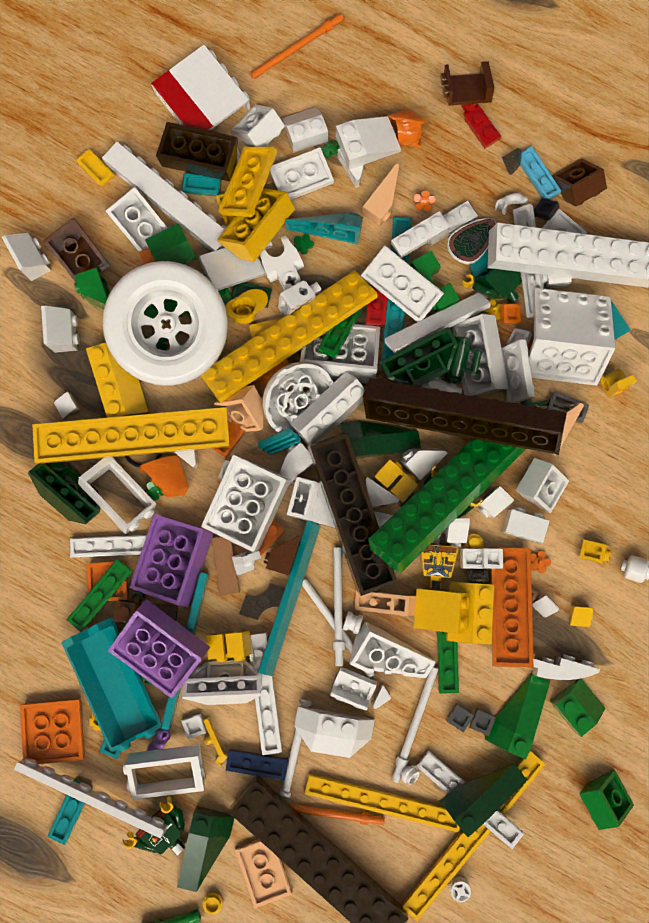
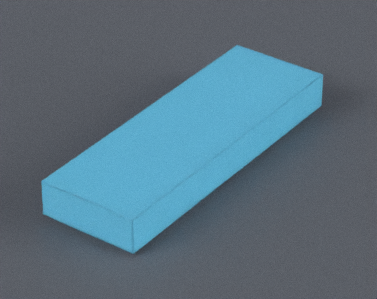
[515,146,562,200]

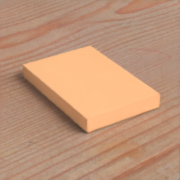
[235,839,292,909]

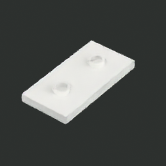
[361,245,444,322]

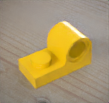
[600,369,637,398]

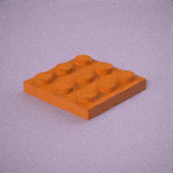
[20,698,85,764]

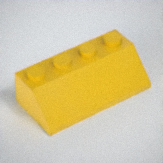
[217,188,295,262]
[86,343,149,418]

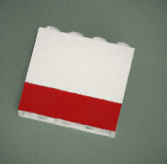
[151,45,250,131]

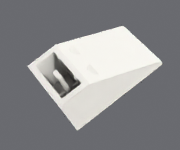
[287,477,335,528]

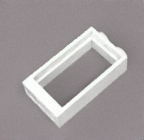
[78,457,156,534]
[123,744,206,800]

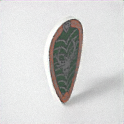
[447,218,496,264]

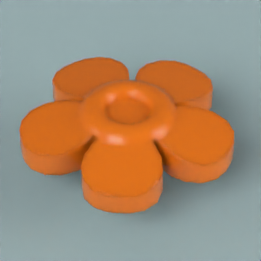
[414,190,435,211]
[531,551,551,573]

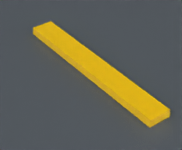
[304,773,460,833]

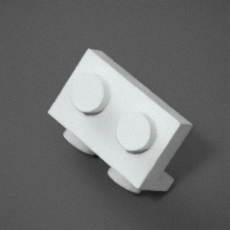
[330,667,377,710]

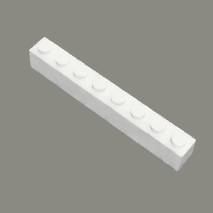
[102,142,227,252]

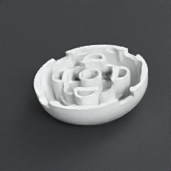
[263,362,334,437]

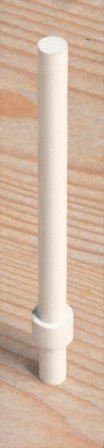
[333,548,345,666]
[302,579,375,678]
[391,667,439,783]

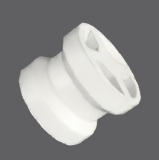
[343,611,363,634]
[449,876,471,902]

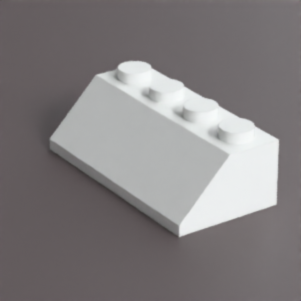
[452,314,509,396]
[290,372,365,445]

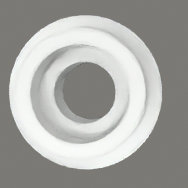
[401,765,420,785]

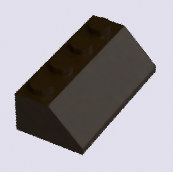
[156,122,238,182]

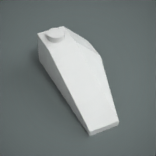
[349,622,436,678]

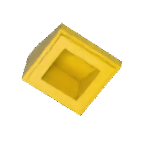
[570,606,594,627]

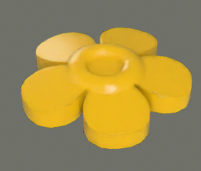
[483,300,502,320]

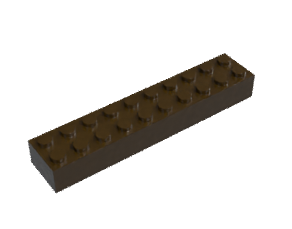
[363,378,567,455]
[229,776,409,923]

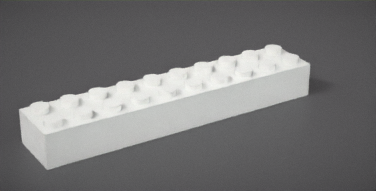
[488,223,649,288]

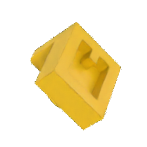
[579,539,612,565]

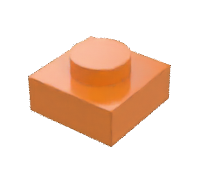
[500,304,521,324]

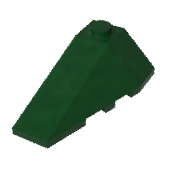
[341,420,421,459]
[440,763,527,837]
[177,806,234,892]

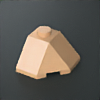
[214,385,263,432]

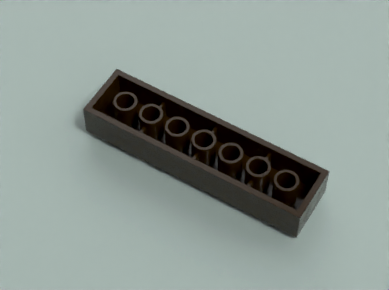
[307,433,398,596]

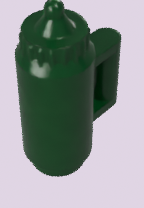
[445,336,483,384]

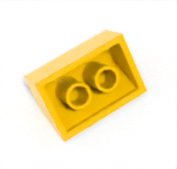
[446,582,494,645]

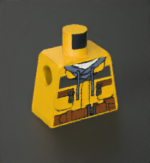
[420,545,458,589]

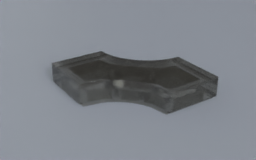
[239,583,285,620]

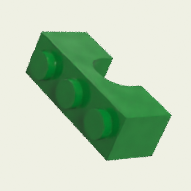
[411,251,459,313]

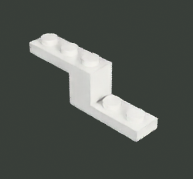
[391,201,478,258]

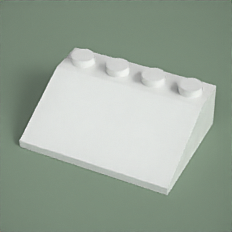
[300,324,380,383]
[201,455,291,552]

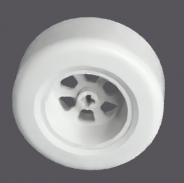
[103,261,228,386]

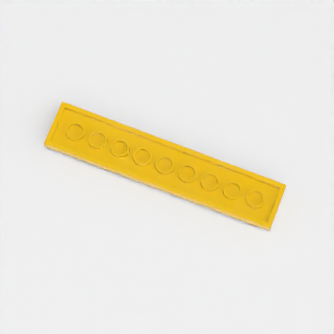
[200,270,378,403]
[32,407,230,464]

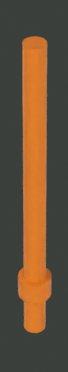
[250,13,344,79]
[289,803,385,825]

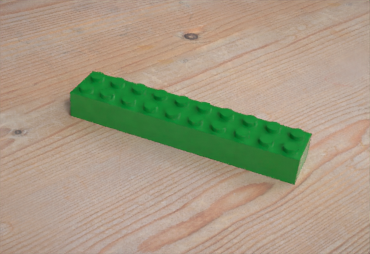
[368,439,526,574]

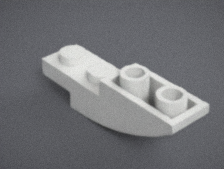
[532,654,600,680]

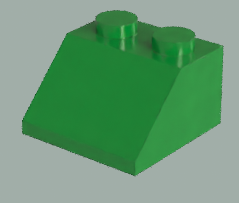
[145,223,196,264]
[74,268,110,310]
[550,678,606,737]
[579,769,634,830]

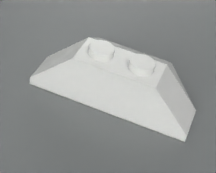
[182,660,262,705]
[294,706,375,758]

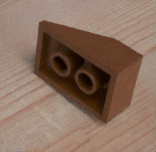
[43,218,110,282]

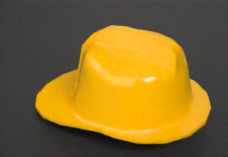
[225,289,268,324]

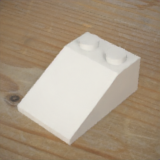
[336,116,401,170]
[105,187,167,251]

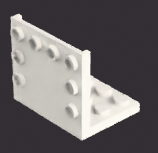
[528,288,615,386]

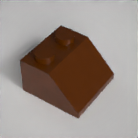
[552,159,607,207]
[264,536,301,576]

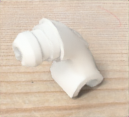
[495,193,528,215]

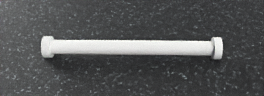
[279,699,312,797]

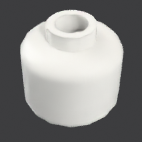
[621,555,649,583]

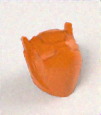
[385,110,425,148]

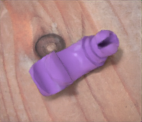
[147,729,171,751]

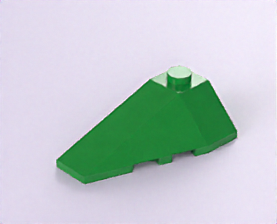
[485,673,550,759]

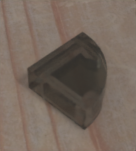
[502,148,522,175]

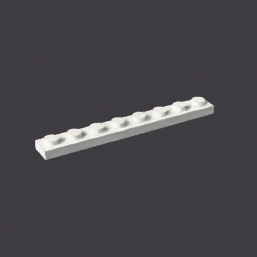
[14,758,168,838]

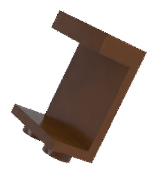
[441,61,495,106]

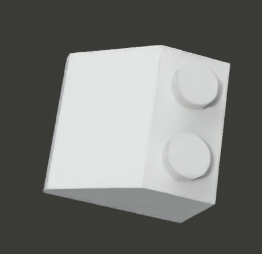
[231,104,285,147]
[282,107,328,153]
[2,233,51,281]
[41,306,80,353]
[515,458,569,513]

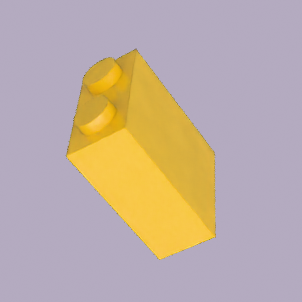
[414,589,470,634]

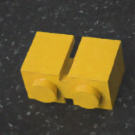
[374,460,418,503]
[206,630,252,662]

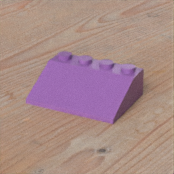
[130,514,213,607]
[108,599,210,698]

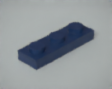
[225,749,288,781]

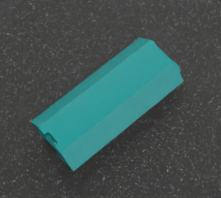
[61,617,163,752]

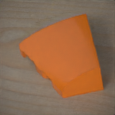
[139,455,189,498]

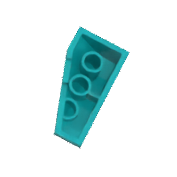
[285,213,363,245]

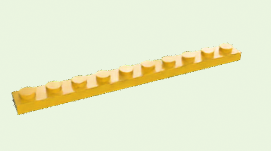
[401,751,546,921]

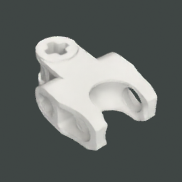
[260,235,304,291]

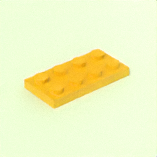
[218,146,278,217]

